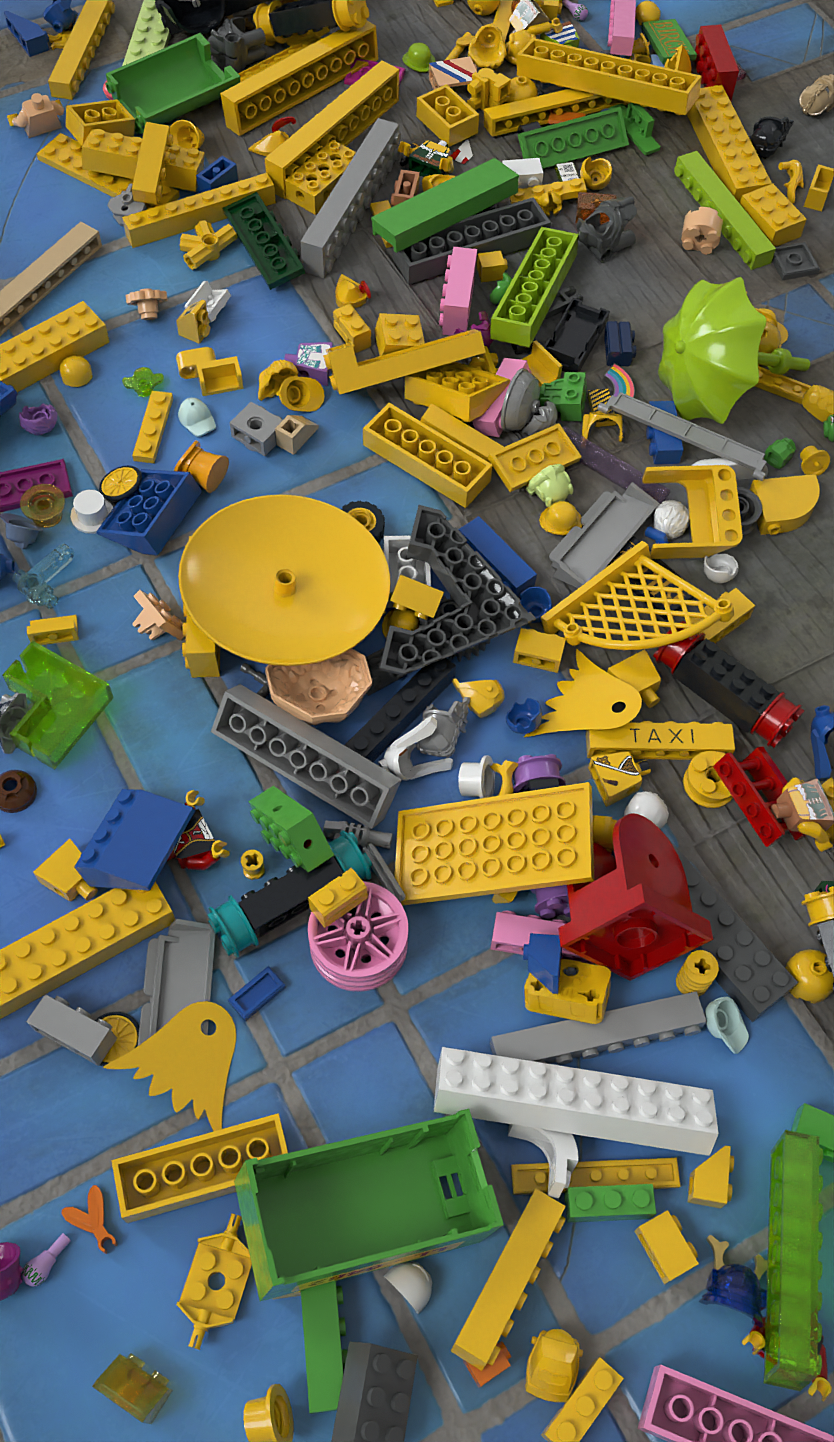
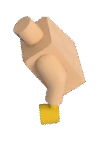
[7,93,64,138]

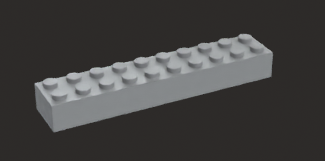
[300,118,401,278]

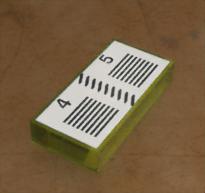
[555,162,580,182]

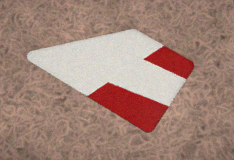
[450,140,473,164]

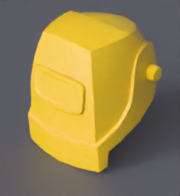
[452,678,505,718]
[525,1329,583,1402]

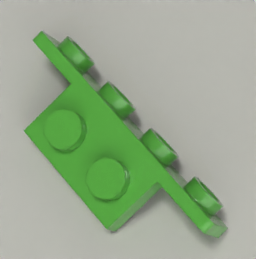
[608,103,660,155]

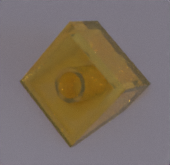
[92,1353,173,1424]

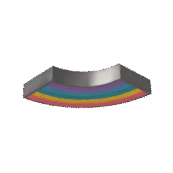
[603,363,635,398]

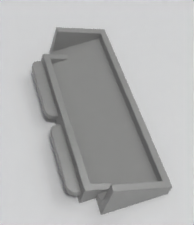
[549,482,659,588]
[138,919,215,1046]

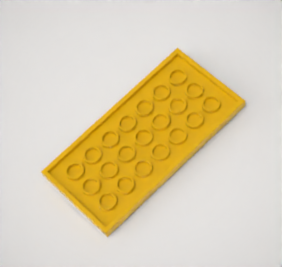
[395,782,594,906]

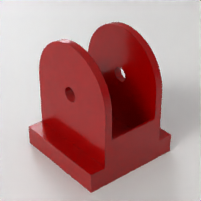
[558,813,713,981]

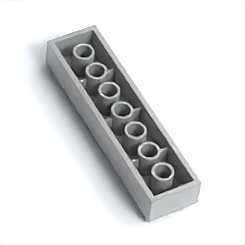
[211,684,402,829]

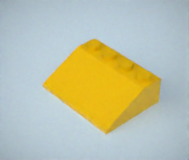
[405,361,510,422]

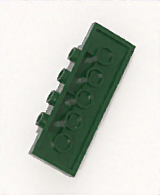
[222,192,305,290]

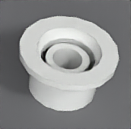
[70,490,113,534]
[458,755,495,799]

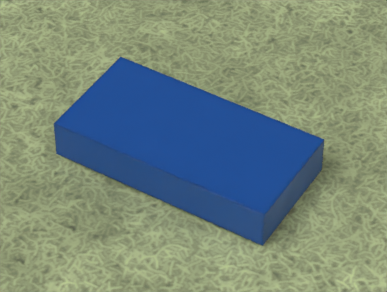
[228,966,286,1021]

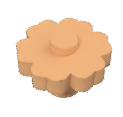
[125,288,168,320]

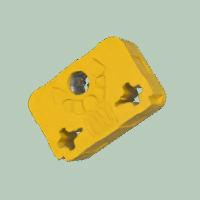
[524,959,611,1024]

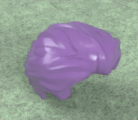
[19,403,57,435]

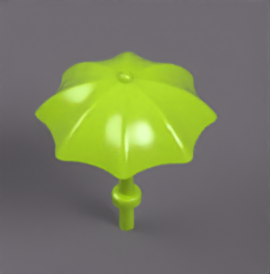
[658,277,810,424]

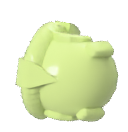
[526,464,573,507]

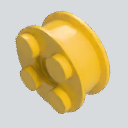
[683,751,733,808]

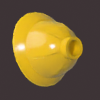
[169,120,205,150]

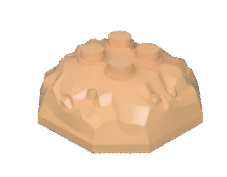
[265,649,372,726]

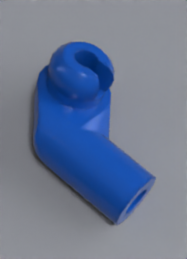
[645,526,668,544]

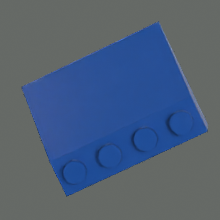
[96,469,202,555]
[74,789,195,891]

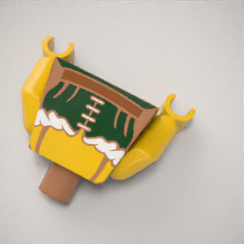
[771,777,834,852]

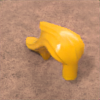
[778,160,804,203]

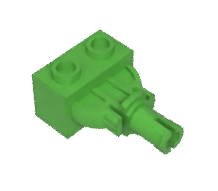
[538,372,587,421]

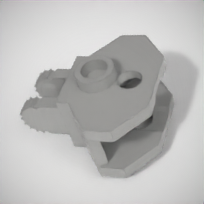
[107,183,147,226]

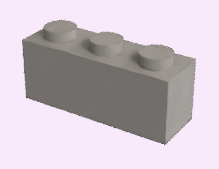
[26,994,117,1066]

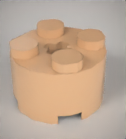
[681,207,723,255]

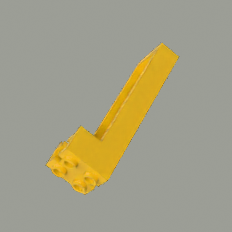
[323,329,486,395]

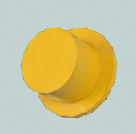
[243,1384,294,1442]

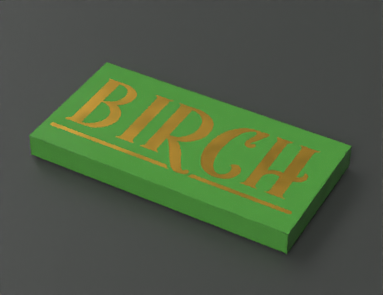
[642,19,697,64]

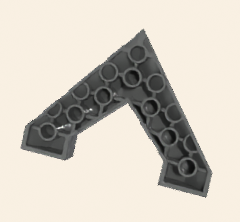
[380,505,536,675]

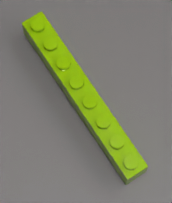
[674,151,776,270]

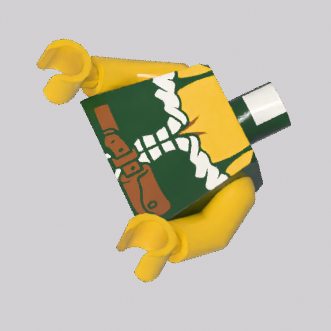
[397,140,454,177]

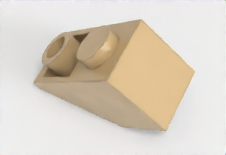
[275,415,319,455]

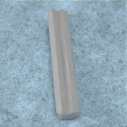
[362,843,406,902]

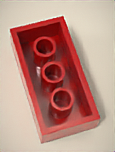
[693,24,739,101]

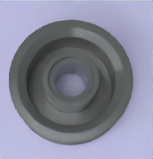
[737,487,762,536]

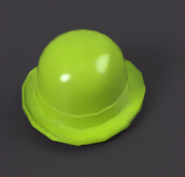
[402,42,436,73]

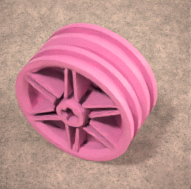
[308,881,408,992]

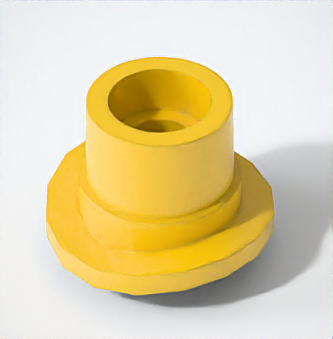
[632,32,650,56]
[800,446,830,476]

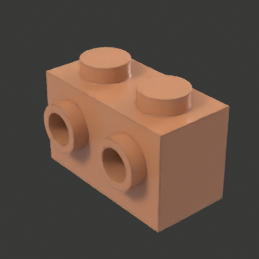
[391,170,420,206]

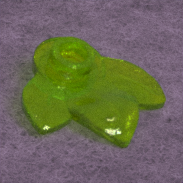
[122,367,164,397]

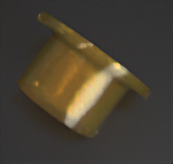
[20,484,65,528]

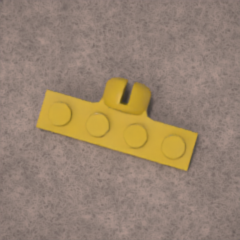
[509,178,587,217]

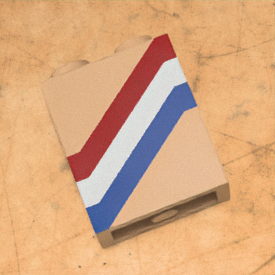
[429,56,477,90]

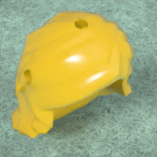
[468,23,507,69]

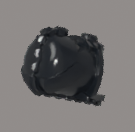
[748,117,794,159]

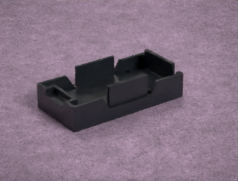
[544,298,610,372]

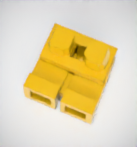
[467,68,511,111]

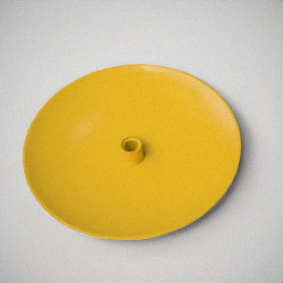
[178,495,390,666]

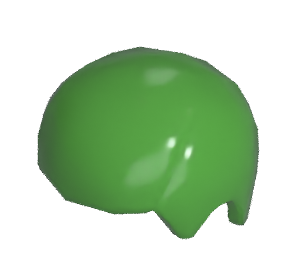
[490,272,513,305]

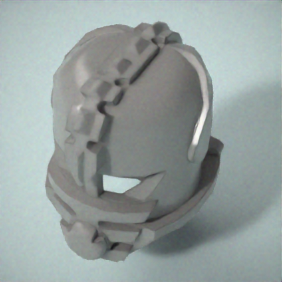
[416,697,470,758]

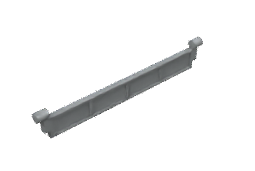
[597,392,767,481]

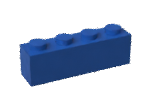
[458,516,537,598]

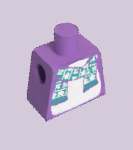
[284,342,333,386]

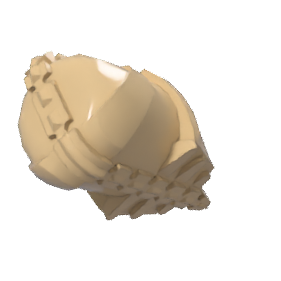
[799,74,834,116]

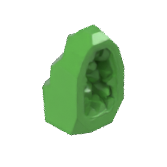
[764,438,796,469]

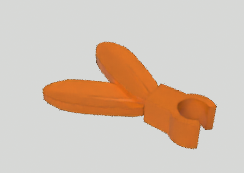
[61,1185,118,1254]

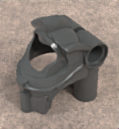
[207,16,266,73]
[577,196,637,263]

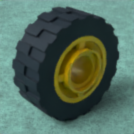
[341,501,385,544]

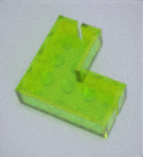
[2,640,114,770]

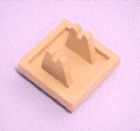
[133,590,184,640]

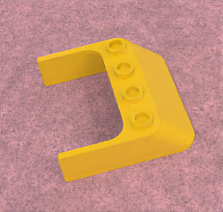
[642,465,743,559]

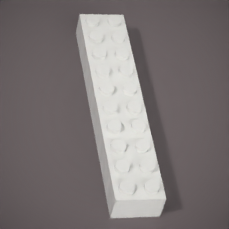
[434,1047,719,1156]

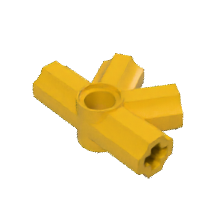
[179,220,237,270]

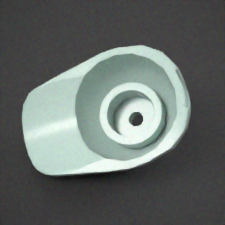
[178,398,216,437]
[704,997,749,1054]

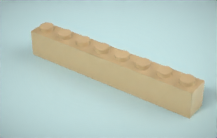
[0,222,102,336]

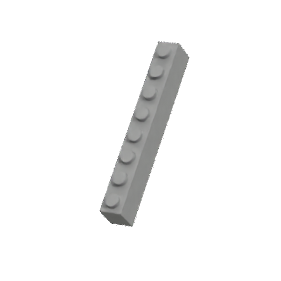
[490,991,707,1065]

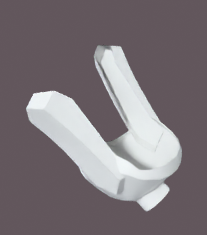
[378,716,453,781]

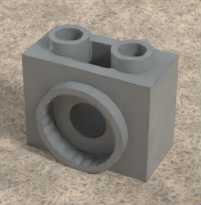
[230,402,283,456]

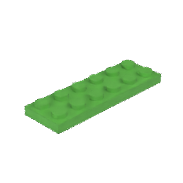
[518,107,629,169]

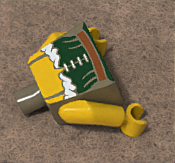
[509,0,563,36]

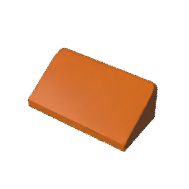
[548,110,586,125]

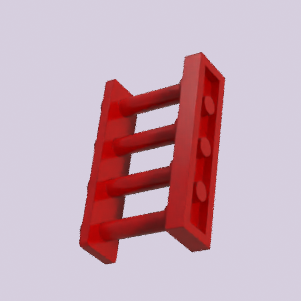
[713,746,806,847]

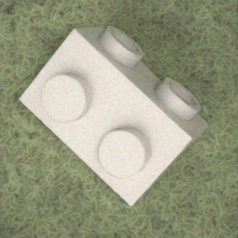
[185,281,231,323]

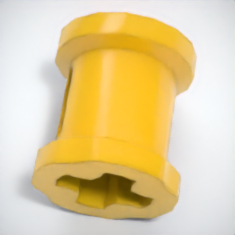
[241,850,265,880]

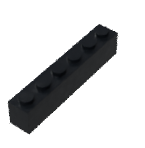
[344,658,456,762]

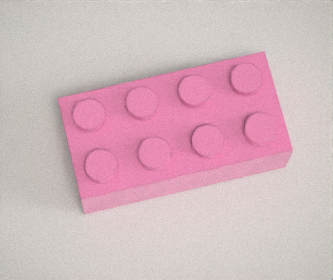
[439,247,477,335]

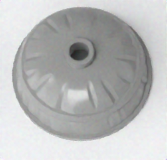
[501,368,540,432]

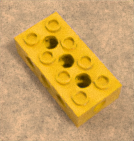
[285,140,356,215]

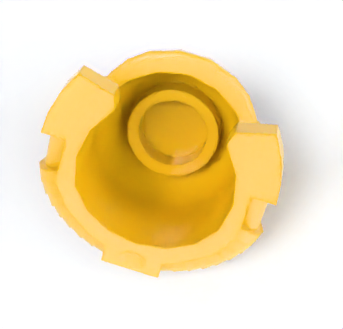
[505,30,536,67]

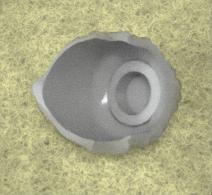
[522,401,557,435]

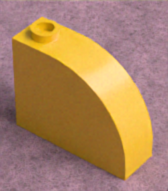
[749,474,820,535]

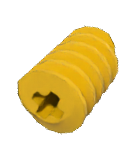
[675,950,719,997]

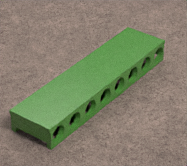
[371,158,519,253]

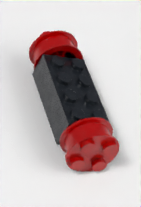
[653,620,805,748]

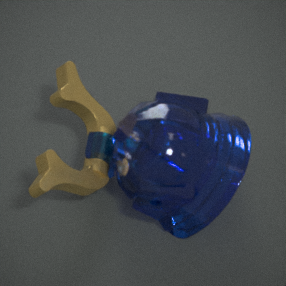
[698,1235,777,1328]

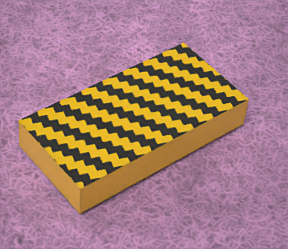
[588,389,616,427]

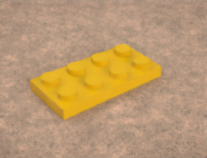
[488,423,582,492]

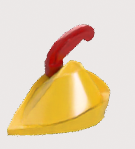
[248,116,296,157]
[335,274,371,309]

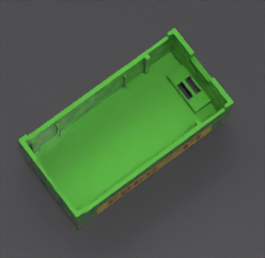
[234,1109,504,1301]

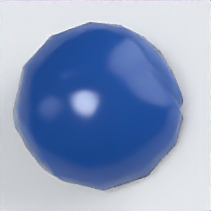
[520,586,552,623]
[506,698,542,734]

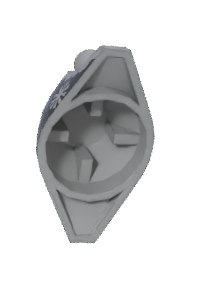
[0,693,29,754]

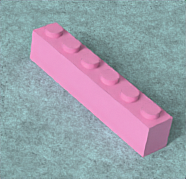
[607,0,636,56]

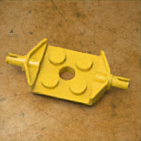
[176,1213,252,1350]

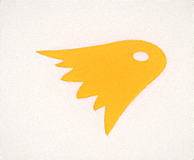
[524,649,642,737]
[103,1001,236,1131]

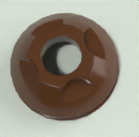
[0,770,37,813]

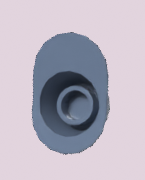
[0,513,43,549]

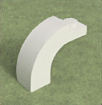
[508,1124,578,1198]

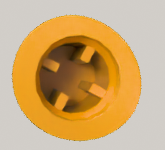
[174,440,229,493]

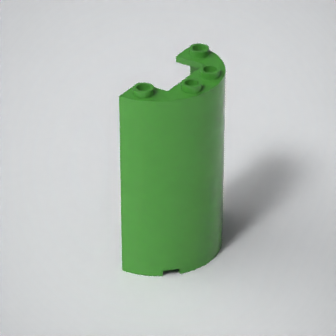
[106,33,240,134]

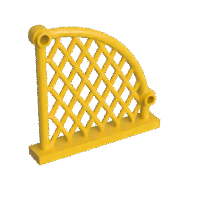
[541,541,734,650]

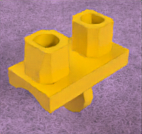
[469,346,499,374]

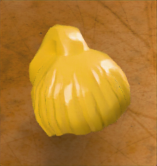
[258,359,298,401]

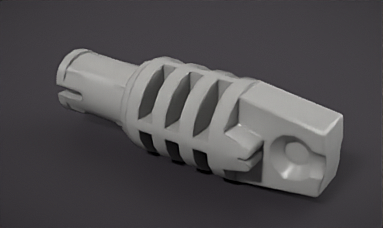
[323,821,393,849]

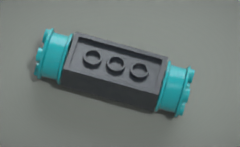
[207,830,372,958]

